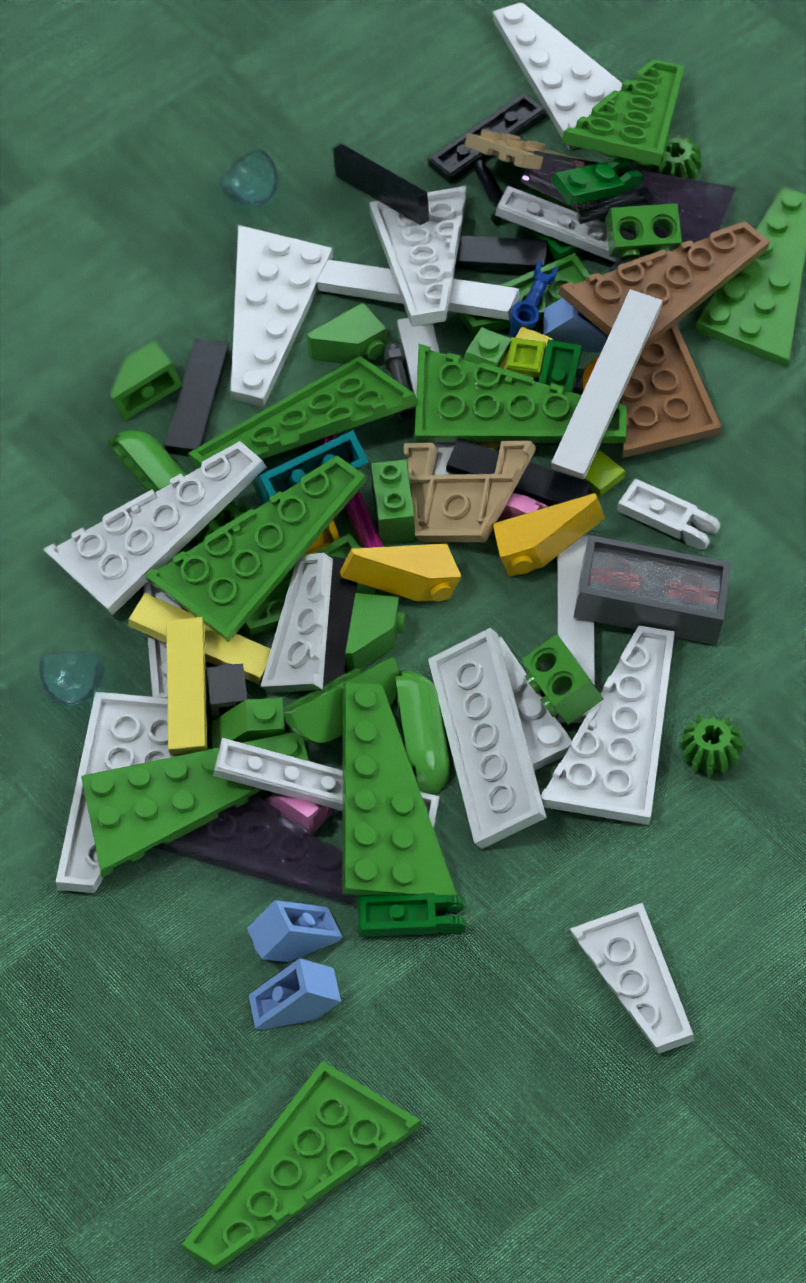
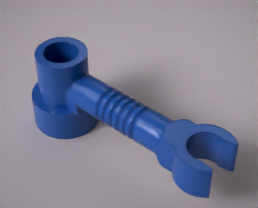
[509,260,558,338]

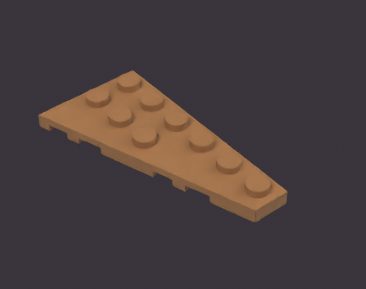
[558,221,770,351]
[620,323,722,458]

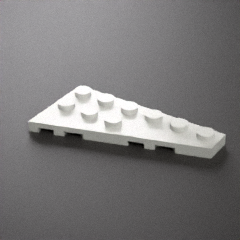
[493,2,623,151]
[369,186,467,327]
[231,225,333,407]
[43,441,267,615]
[541,625,675,825]
[56,692,178,893]

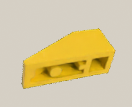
[493,493,605,577]
[340,544,462,602]

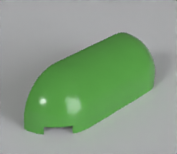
[107,430,187,492]
[284,657,399,743]
[395,671,451,795]

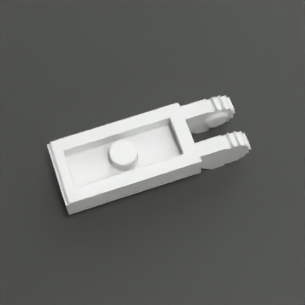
[617,479,721,550]

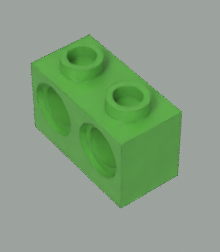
[605,203,682,260]
[371,459,415,545]
[521,634,604,725]

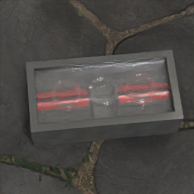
[573,535,732,645]

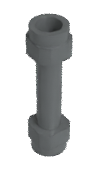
[383,344,416,421]

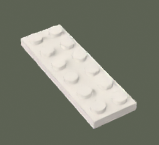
[428,628,546,849]

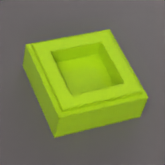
[505,337,546,378]
[575,451,625,497]

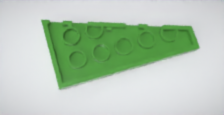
[561,59,684,166]
[696,186,806,369]
[415,344,627,443]
[188,356,418,469]
[144,455,366,642]
[342,682,457,896]
[81,732,309,878]
[182,1061,421,1272]

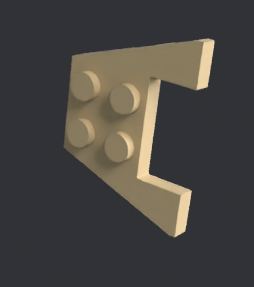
[464,130,598,170]
[403,441,536,542]

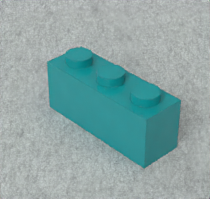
[252,430,369,504]

